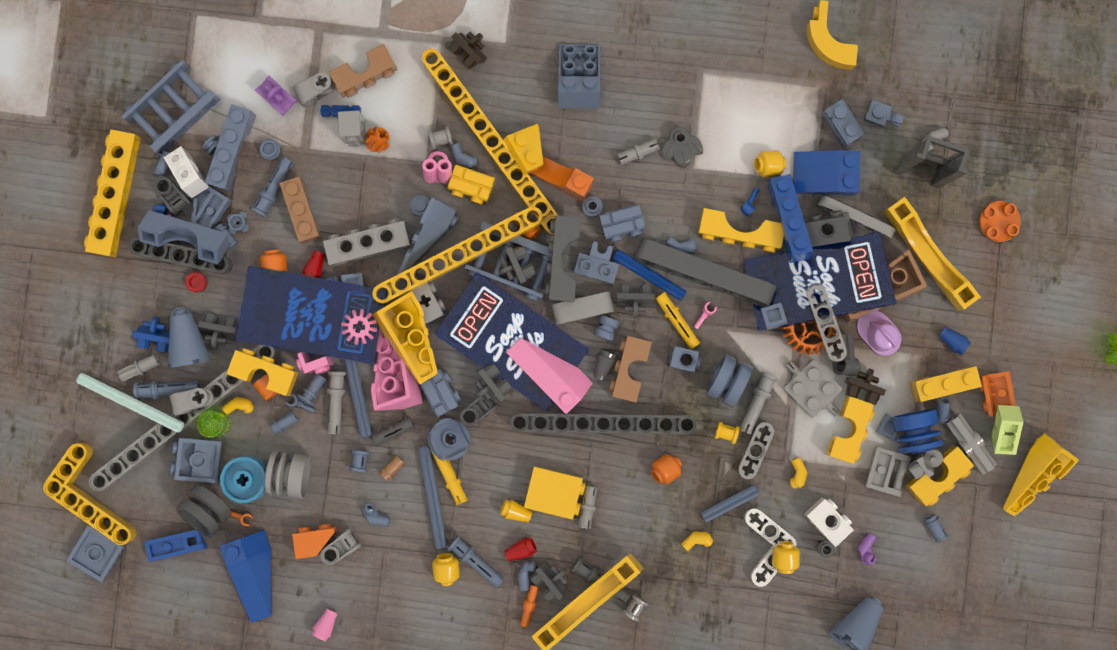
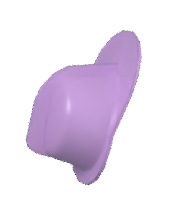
[857,311,901,356]

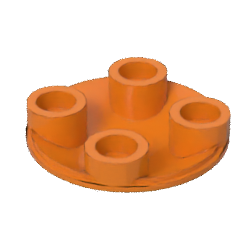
[979,201,1021,242]

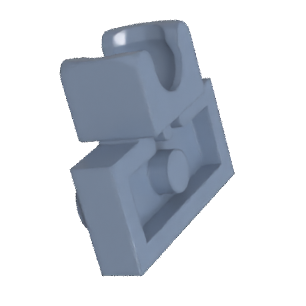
[574,240,619,284]

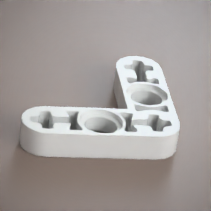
[744,508,797,587]

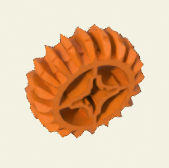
[781,300,837,355]

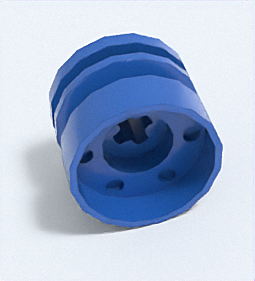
[892,409,944,454]

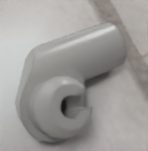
[920,128,948,151]

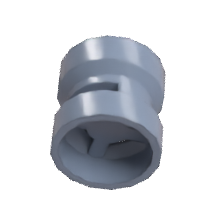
[594,315,620,342]

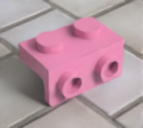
[296,352,335,374]

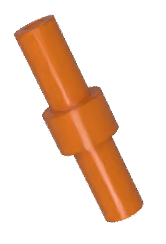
[520,584,539,628]

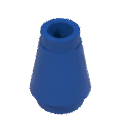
[939,327,971,355]

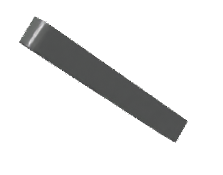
[510,413,697,434]

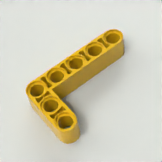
[43,443,137,545]

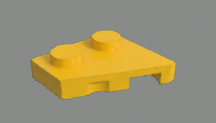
[504,124,543,175]

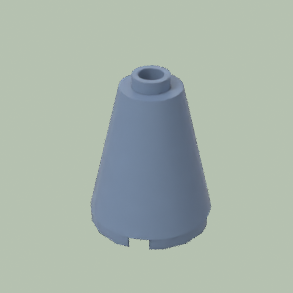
[168,310,211,368]
[830,596,884,650]

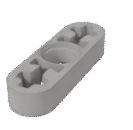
[737,422,774,479]

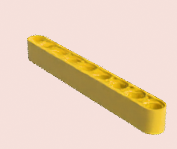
[373,207,542,304]

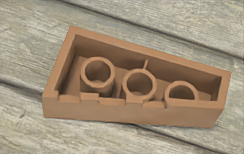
[838,249,927,324]

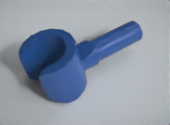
[741,187,759,217]
[153,204,168,215]

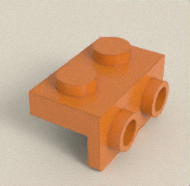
[980,371,1017,417]

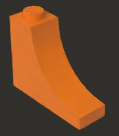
[530,156,594,203]

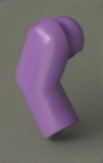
[858,532,877,565]

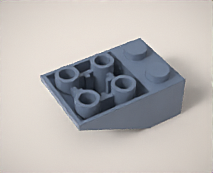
[558,44,600,109]

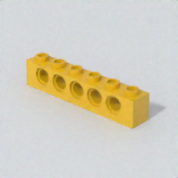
[84,130,141,258]

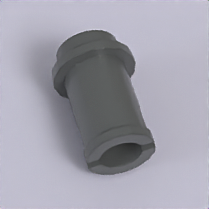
[816,541,835,558]

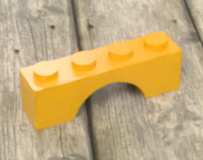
[697,208,784,253]

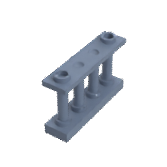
[121,60,221,154]
[465,222,552,301]

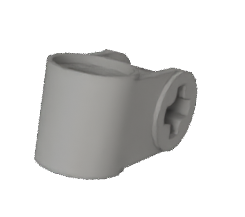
[293,72,335,107]
[169,388,214,416]
[321,529,362,565]

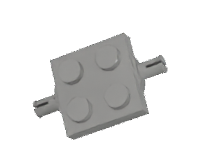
[783,359,843,418]

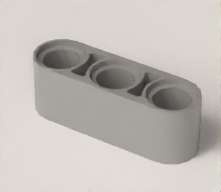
[551,292,614,325]

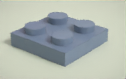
[66,525,126,583]

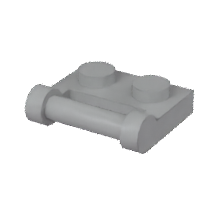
[864,447,912,497]

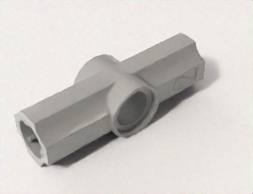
[944,413,997,475]

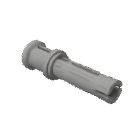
[327,371,346,434]
[739,371,778,434]

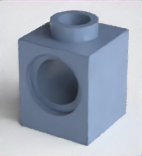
[669,346,701,372]

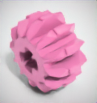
[341,309,377,345]

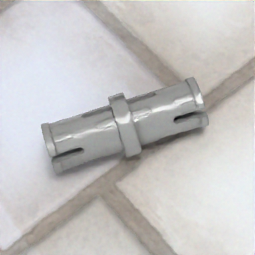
[617,138,660,166]
[578,485,598,529]

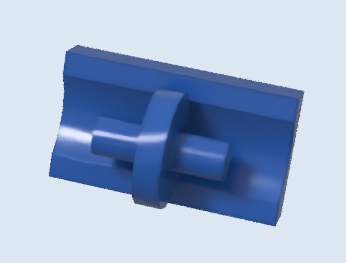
[132,316,169,352]

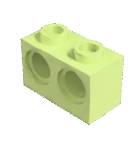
[991,405,1024,455]

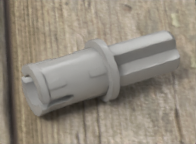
[118,353,160,381]

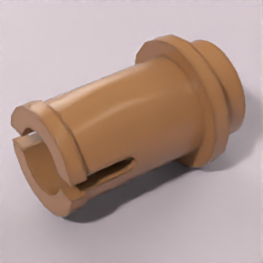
[379,455,405,481]

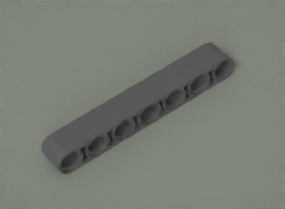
[634,238,776,307]

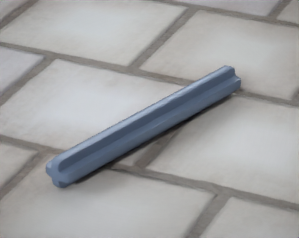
[418,446,447,549]

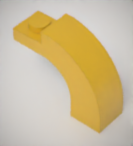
[807,0,858,70]

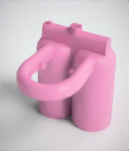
[422,151,452,184]

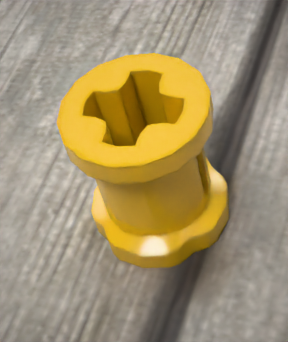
[714,421,740,444]

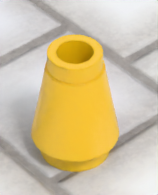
[500,499,532,523]

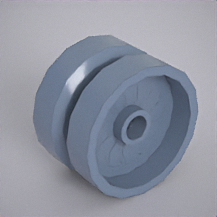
[706,354,753,408]

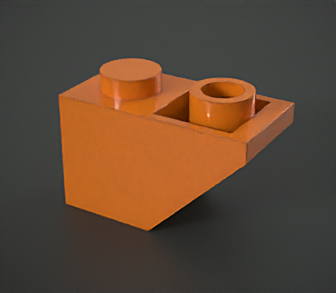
[292,523,338,559]

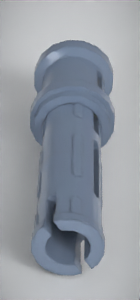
[250,157,294,218]
[133,380,200,401]
[447,535,504,588]

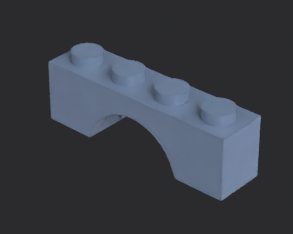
[205,104,256,192]
[138,210,228,265]

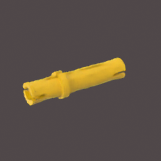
[655,292,701,350]
[430,449,468,506]

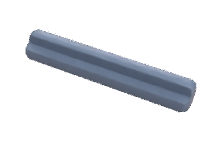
[701,485,759,522]

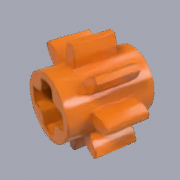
[365,126,390,153]

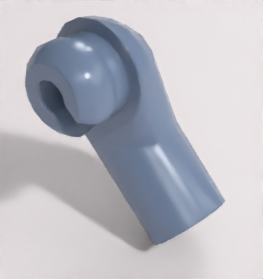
[450,143,478,168]
[665,236,697,254]
[363,503,390,527]
[518,560,536,591]

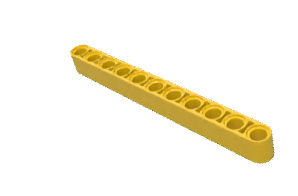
[422,48,558,236]

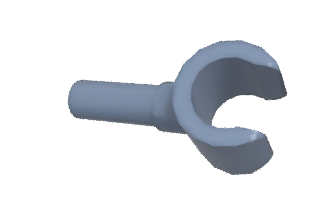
[286,394,315,413]

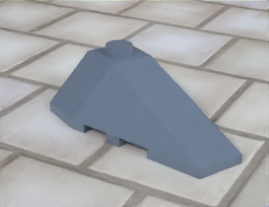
[397,197,459,275]

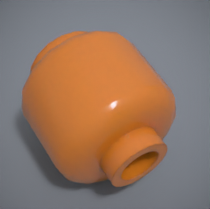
[259,250,288,280]
[650,454,682,485]

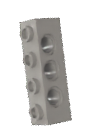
[323,219,412,267]

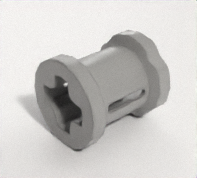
[429,126,453,149]
[622,594,649,622]

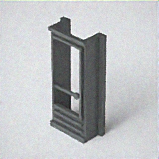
[892,135,970,188]

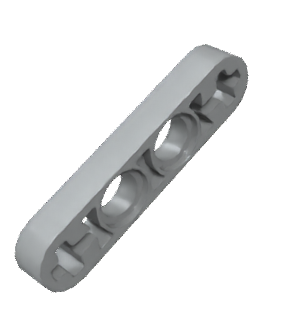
[818,196,896,240]
[807,283,847,362]

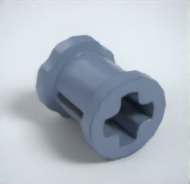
[349,449,370,473]

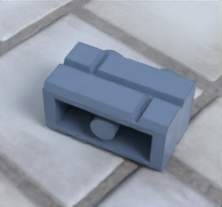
[822,99,865,148]
[599,204,646,243]
[420,369,462,417]

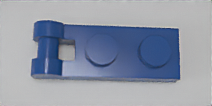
[144,530,207,562]

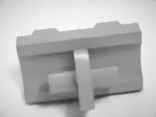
[909,449,943,479]

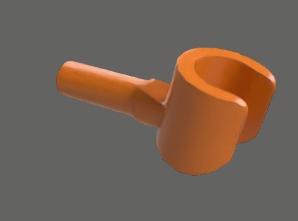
[230,510,253,526]

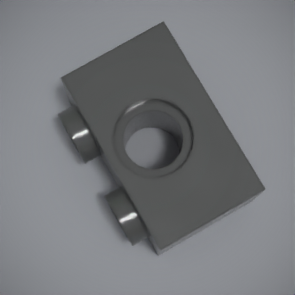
[805,210,853,247]

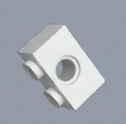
[164,146,209,198]
[804,497,854,547]

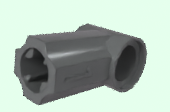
[832,334,860,376]

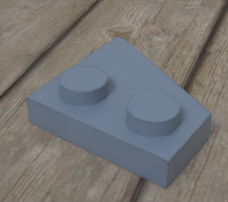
[191,186,232,229]

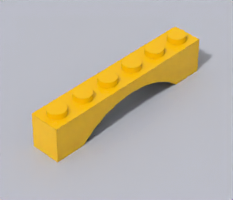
[883,197,981,311]
[531,552,644,650]

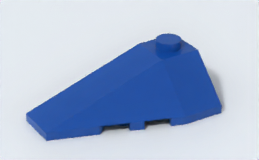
[220,530,272,623]

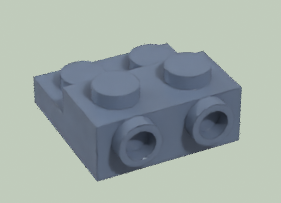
[169,437,222,483]

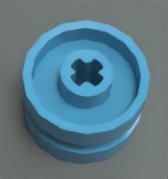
[220,456,267,503]

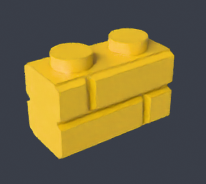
[448,165,496,205]

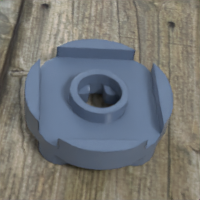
[427,418,470,461]

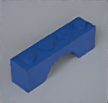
[768,174,813,263]

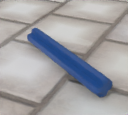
[613,250,686,300]

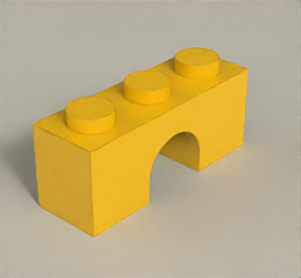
[227,348,299,396]
[910,366,982,402]
[826,396,875,464]
[905,446,974,507]

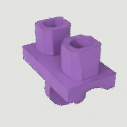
[255,75,297,116]

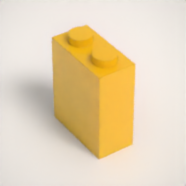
[524,466,586,520]

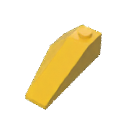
[372,291,438,385]
[1003,433,1079,517]

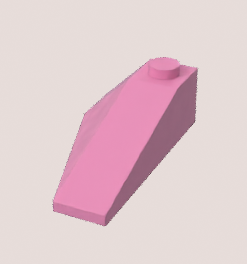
[371,328,422,411]
[506,338,593,414]

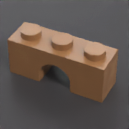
[329,44,397,98]
[280,177,322,245]
[609,336,652,403]

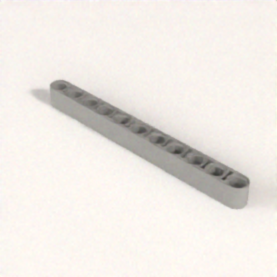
[89,343,278,491]

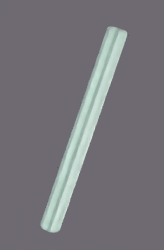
[76,373,184,433]

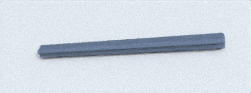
[327,276,372,438]

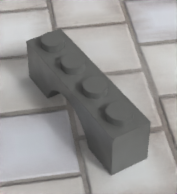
[545,215,581,302]

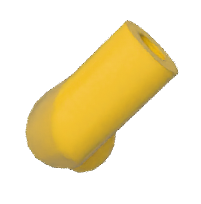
[222,397,254,415]
[790,457,808,489]
[681,531,713,551]

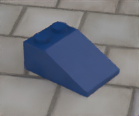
[793,150,861,196]

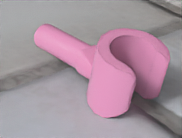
[694,302,717,329]

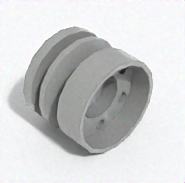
[265,451,311,499]

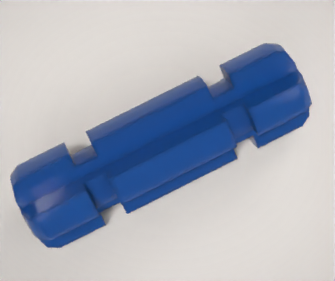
[320,105,361,117]

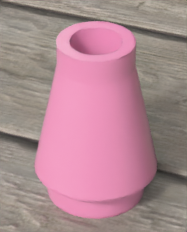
[311,609,338,642]

